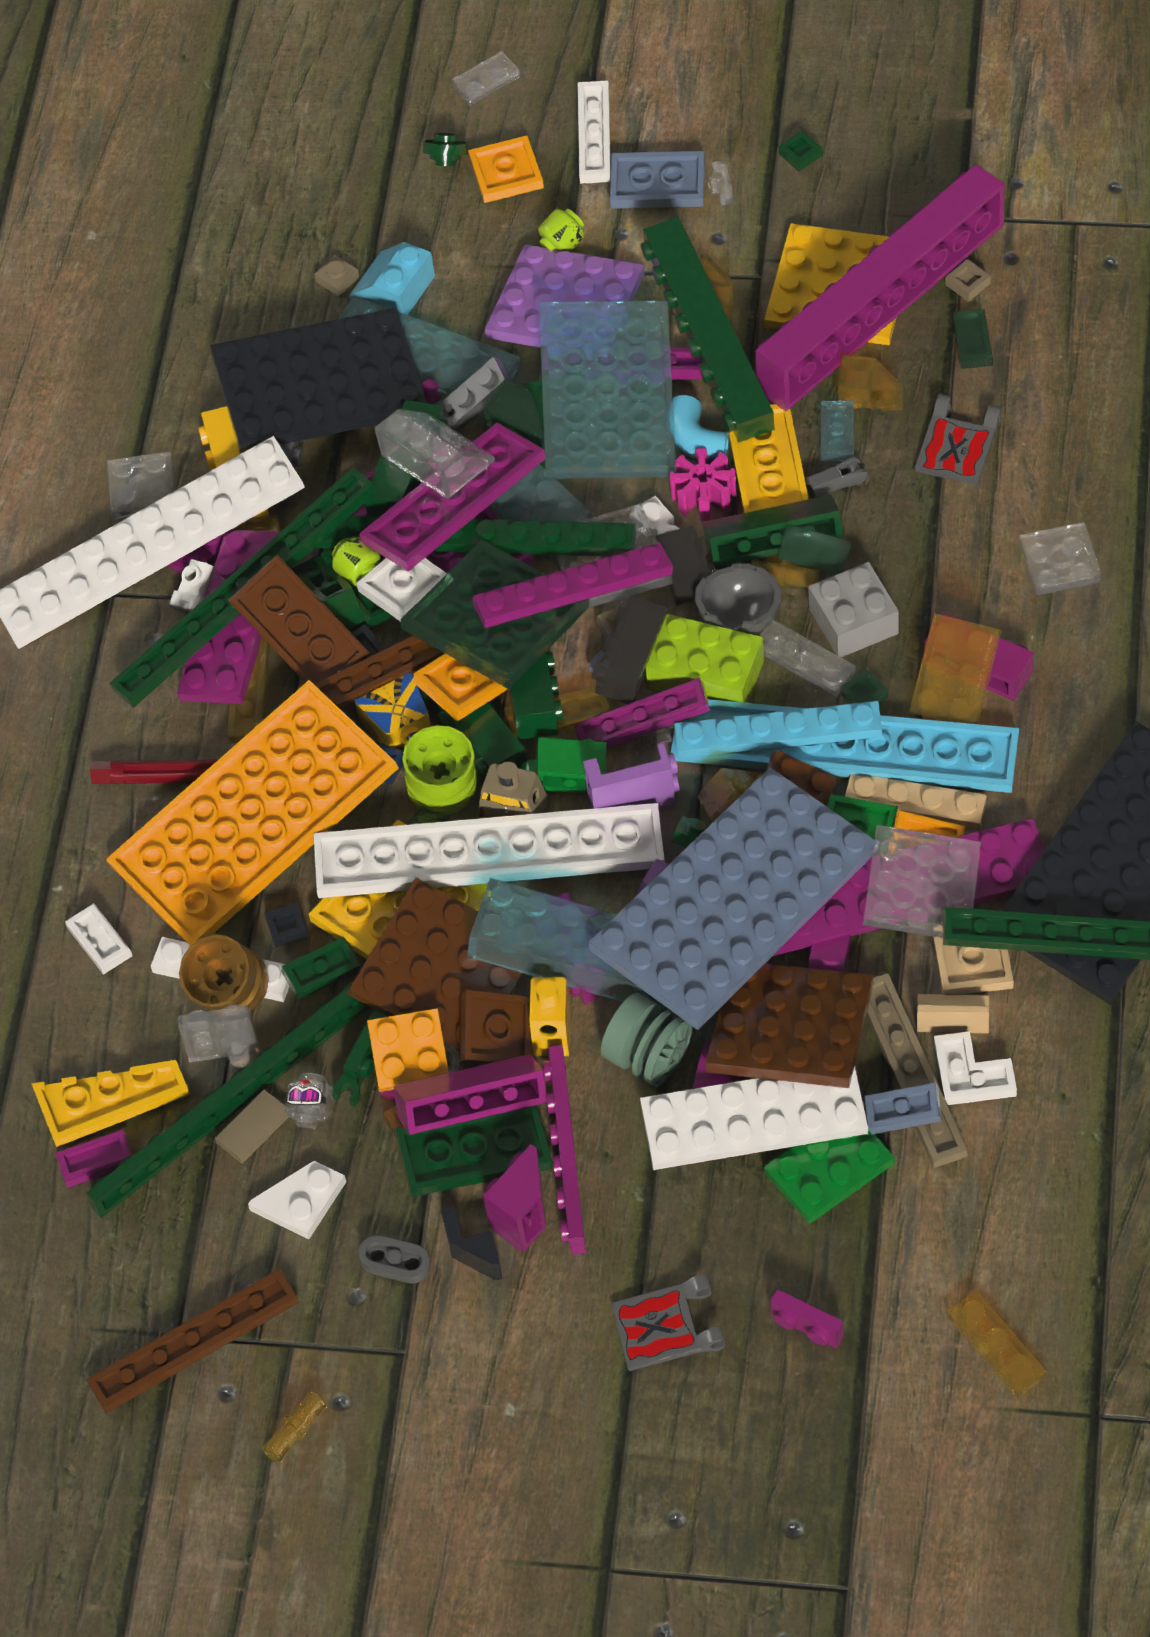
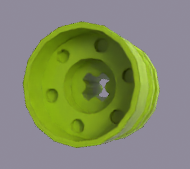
[402,725,477,816]

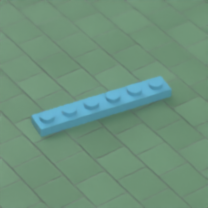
[674,701,882,759]

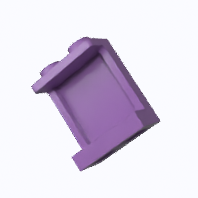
[583,742,680,810]

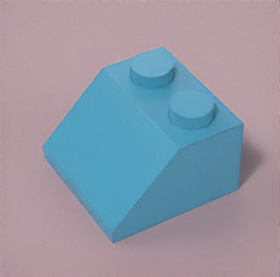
[349,242,435,321]

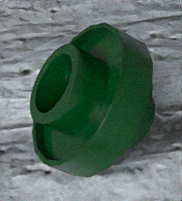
[423,133,468,166]

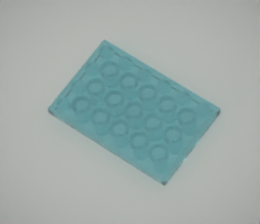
[539,301,676,479]

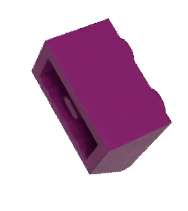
[483,1144,546,1253]

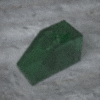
[484,380,545,449]

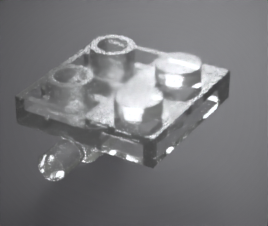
[178,1005,259,1071]

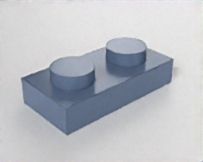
[865,1083,942,1134]

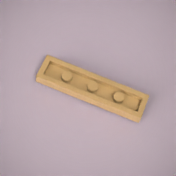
[845,774,987,831]

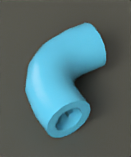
[668,395,729,463]

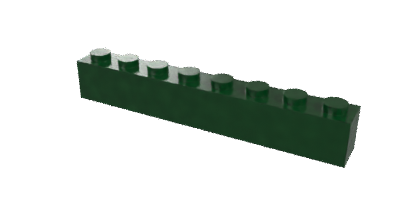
[640,216,775,443]

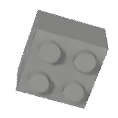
[808,562,899,659]

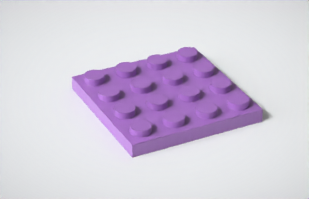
[485,244,645,359]

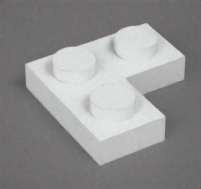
[934,1031,1017,1105]

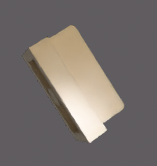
[917,994,989,1033]

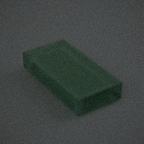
[953,309,993,369]

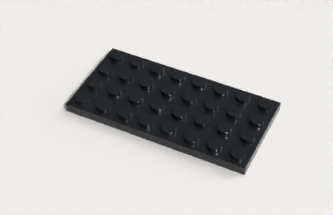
[1002,721,1150,1005]

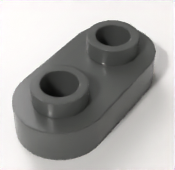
[358,1235,431,1284]

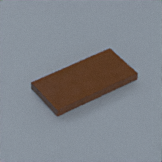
[228,555,369,684]

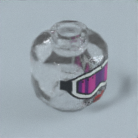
[285,1073,333,1128]

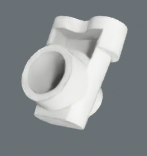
[169,559,214,611]

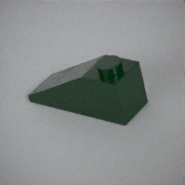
[291,555,365,631]

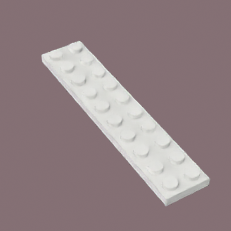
[0,436,305,649]
[314,803,665,898]

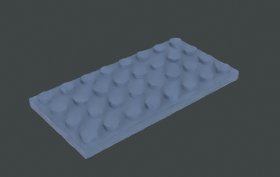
[588,767,879,1030]

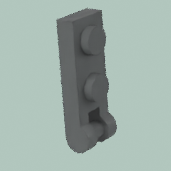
[434,356,513,438]

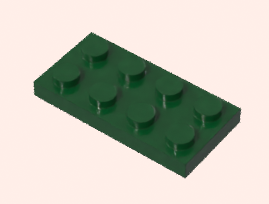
[395,1105,553,1197]

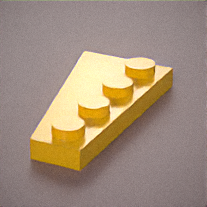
[32,1060,190,1147]

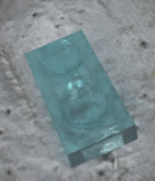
[821,400,854,461]

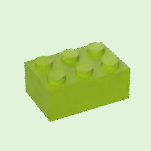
[646,614,764,703]

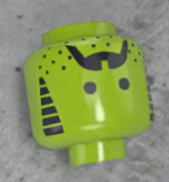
[538,208,585,252]
[332,537,381,586]

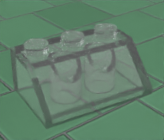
[374,409,495,499]

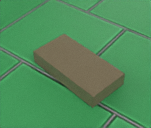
[215,1089,291,1164]

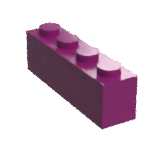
[394,1054,547,1135]

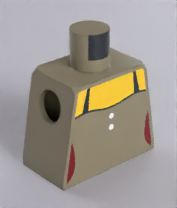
[477,762,550,819]

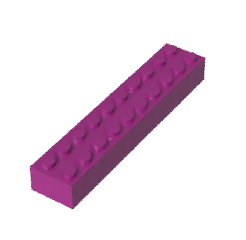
[755,164,1005,412]

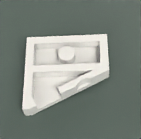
[248,1161,346,1239]

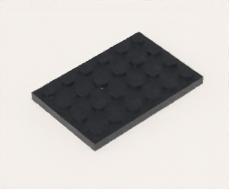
[210,307,427,453]

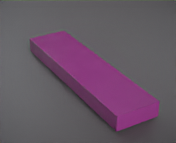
[574,677,711,749]

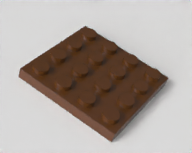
[348,877,538,1057]
[706,963,874,1088]

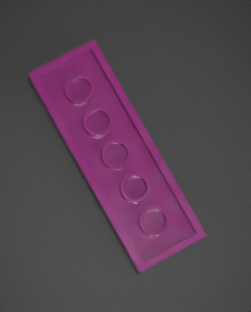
[360,423,545,571]
[177,530,279,704]

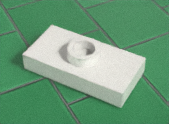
[65,903,132,975]

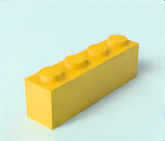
[198,407,270,530]

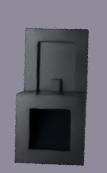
[441,1206,503,1281]

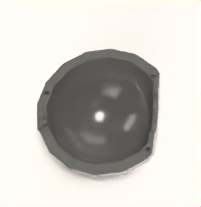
[695,563,781,635]

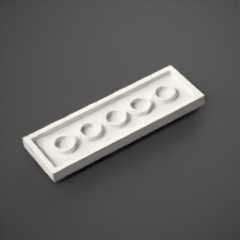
[640,1066,868,1170]

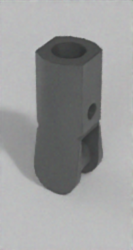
[806,457,868,498]

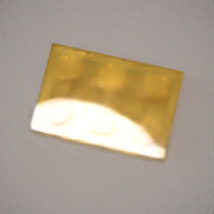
[909,613,1002,724]

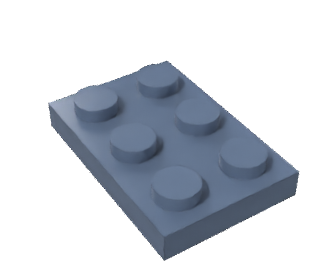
[610,151,705,209]

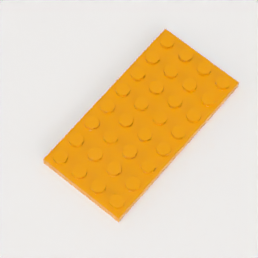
[106,680,399,946]

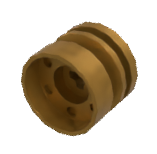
[179,934,269,1018]

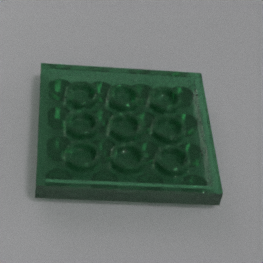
[400,540,589,689]

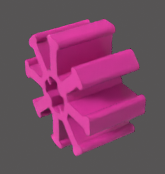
[670,448,737,521]

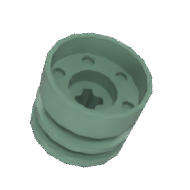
[600,992,693,1087]

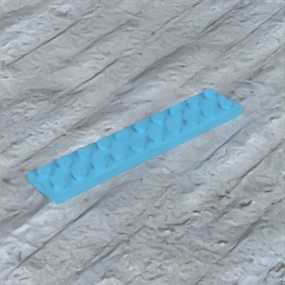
[671,699,1019,793]

